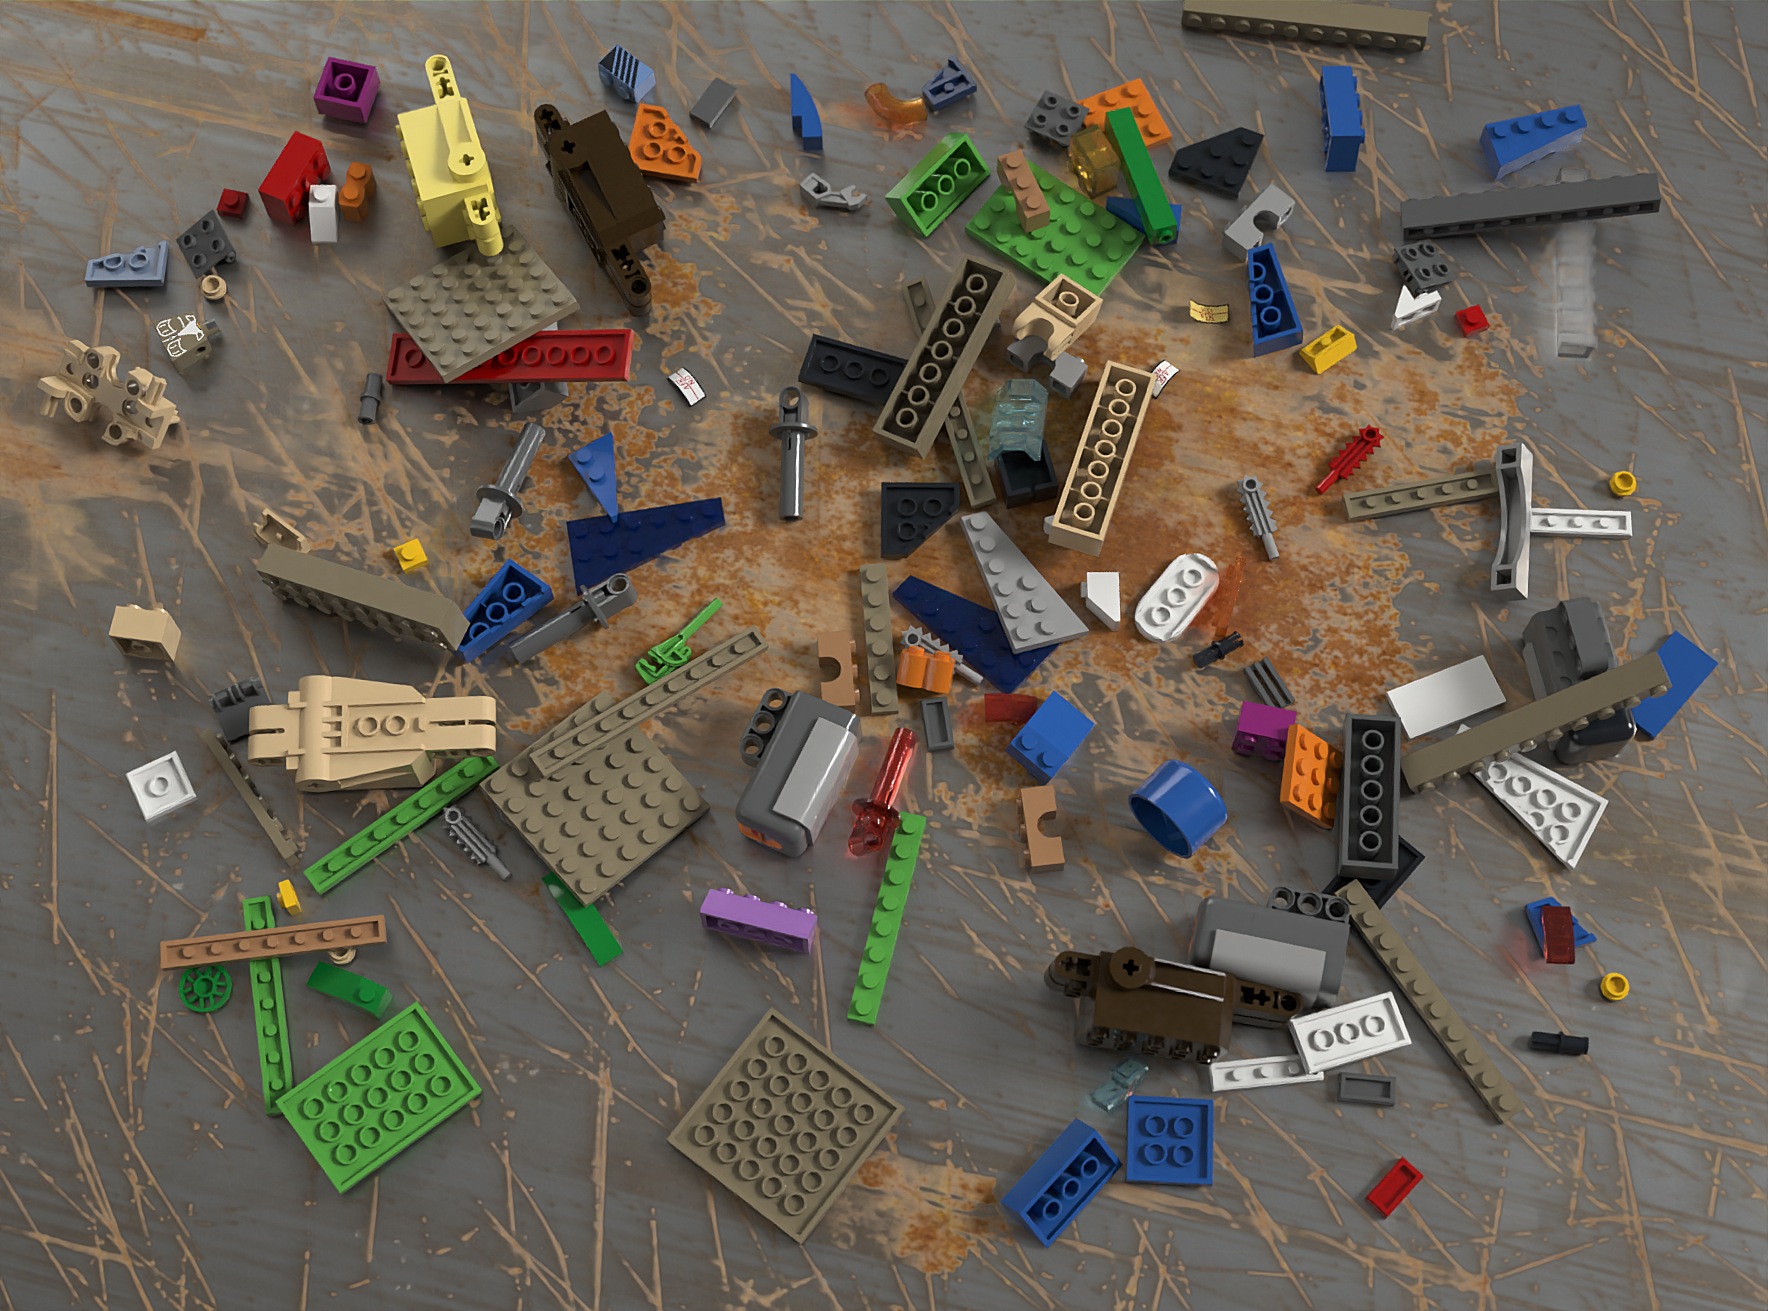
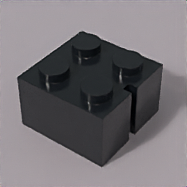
[994,439,1059,509]

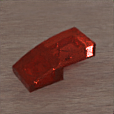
[984,693,1038,725]
[1540,906,1575,964]

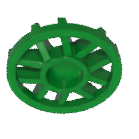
[179,965,232,1014]

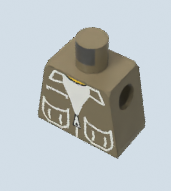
[153,312,220,373]

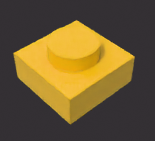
[393,538,429,574]
[276,879,302,915]

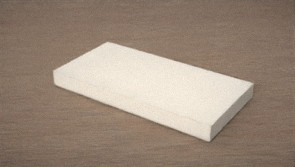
[1385,655,1506,742]
[1288,991,1412,1076]

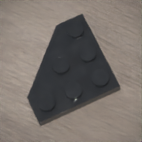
[1168,127,1264,200]
[881,482,959,558]

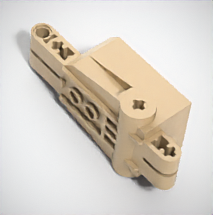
[248,675,496,792]

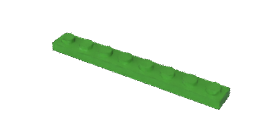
[303,756,500,895]
[847,811,927,1027]
[242,895,294,1117]

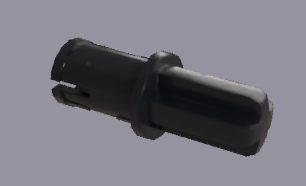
[1192,631,1244,668]
[1530,1031,1589,1055]

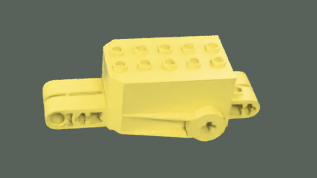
[395,55,503,256]

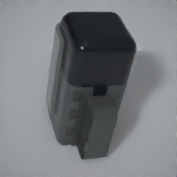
[1522,596,1636,764]

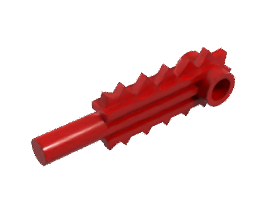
[1315,425,1384,495]

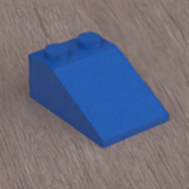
[1004,690,1095,785]

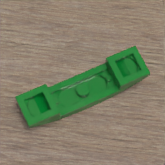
[541,872,623,968]

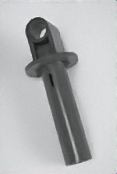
[769,386,818,521]
[470,423,546,541]
[509,573,638,664]

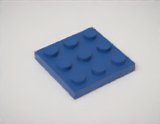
[1126,1095,1214,1187]

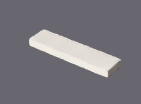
[1530,508,1632,539]
[1208,1054,1324,1093]

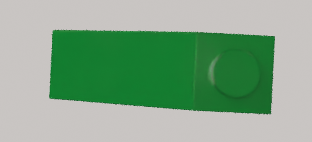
[306,961,393,1021]

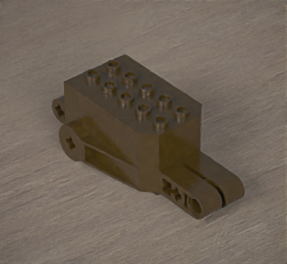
[534,104,666,316]
[1044,947,1303,1065]

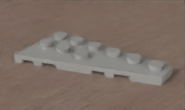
[960,511,1089,654]

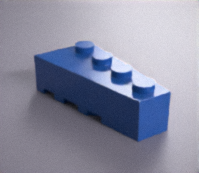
[1319,66,1365,172]
[1479,104,1587,182]
[1248,243,1303,358]
[446,558,554,664]

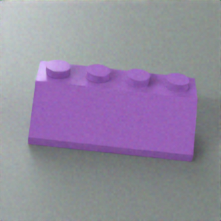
[700,888,818,954]

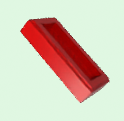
[1364,1157,1424,1219]

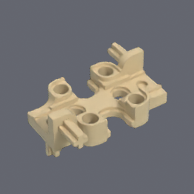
[37,340,180,449]

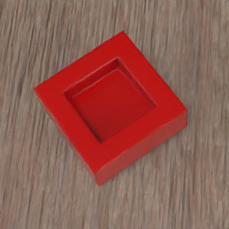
[216,188,250,219]
[1454,304,1490,338]

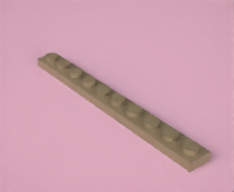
[901,275,998,510]
[529,625,769,780]
[1333,878,1526,1124]

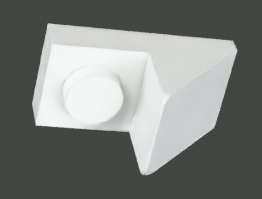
[1391,285,1441,330]

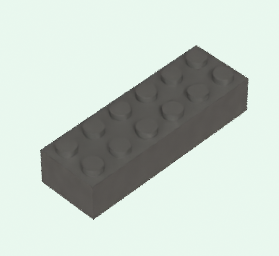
[1338,713,1401,881]

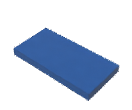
[1632,630,1719,740]

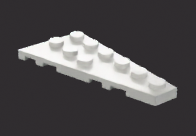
[1456,724,1608,872]

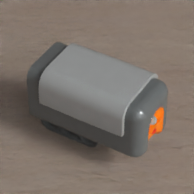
[735,688,862,857]
[1186,886,1350,1010]

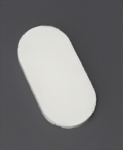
[1135,553,1219,643]

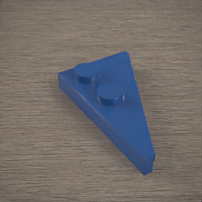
[568,432,618,523]

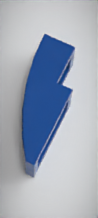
[790,74,823,150]

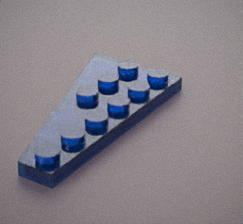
[566,497,725,597]
[892,575,1062,699]

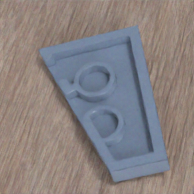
[85,240,169,287]

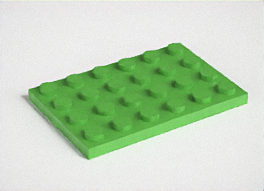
[965,158,1146,297]
[275,1001,482,1194]

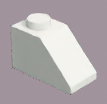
[309,185,340,244]
[1081,572,1120,631]

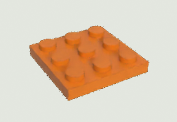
[1075,78,1172,167]
[1280,724,1342,829]

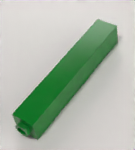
[1104,107,1178,245]

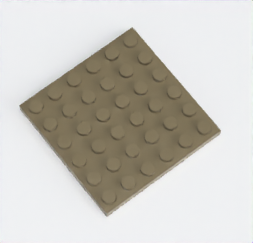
[381,225,580,384]
[479,690,710,908]
[666,1007,905,1245]

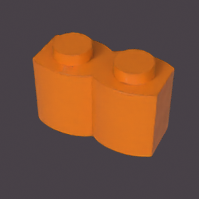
[339,162,377,223]
[896,646,956,694]

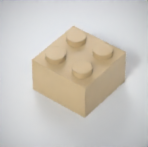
[109,604,181,662]

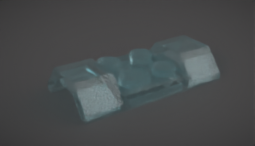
[987,379,1049,461]

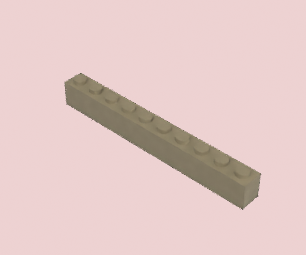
[1181,0,1429,51]
[1400,651,1673,794]

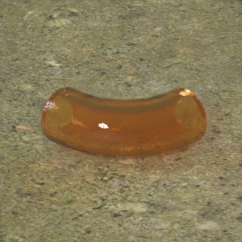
[864,83,928,125]

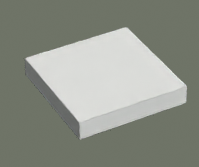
[125,751,198,823]

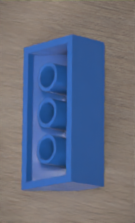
[1000,1118,1123,1248]

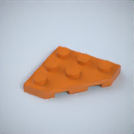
[628,103,702,183]

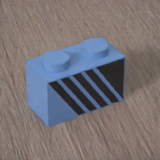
[598,44,656,104]

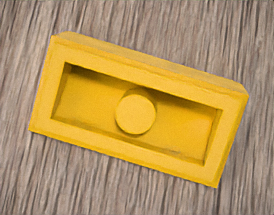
[1299,325,1357,374]

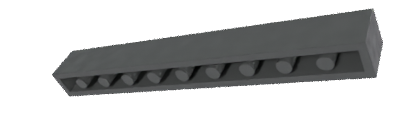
[1400,173,1661,241]

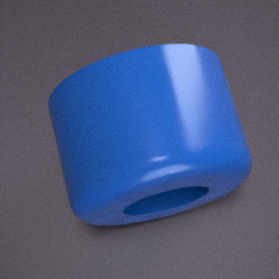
[1128,759,1228,859]

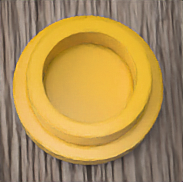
[1609,471,1636,497]
[1600,973,1629,1001]

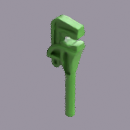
[635,598,723,686]

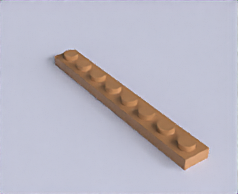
[160,915,387,971]

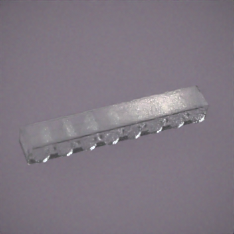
[1555,167,1598,359]

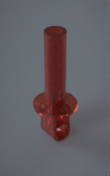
[848,727,918,857]

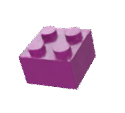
[313,56,380,124]
[1231,701,1297,761]

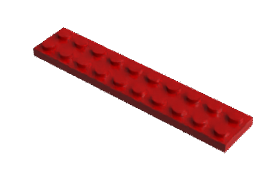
[386,329,634,384]

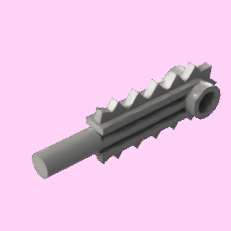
[1236,474,1280,561]
[899,625,984,686]
[439,804,512,881]

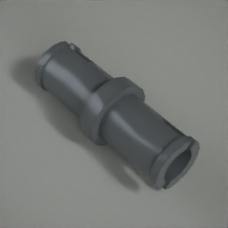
[358,372,383,425]

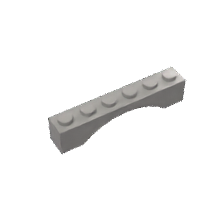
[1491,443,1533,602]

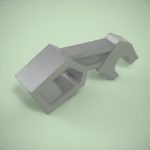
[800,173,867,211]

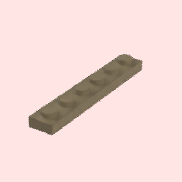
[1342,468,1500,522]
[860,563,899,716]
[200,727,299,867]

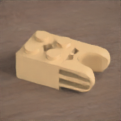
[1011,273,1103,361]

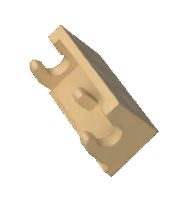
[252,508,311,554]

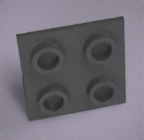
[1024,90,1090,148]
[176,210,236,279]
[1392,240,1455,295]
[208,675,271,742]

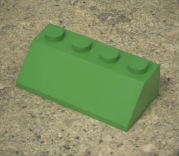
[884,132,991,237]

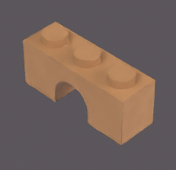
[996,149,1050,233]
[817,630,860,714]
[1015,785,1065,874]

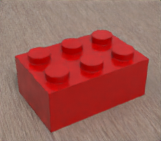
[258,131,331,226]

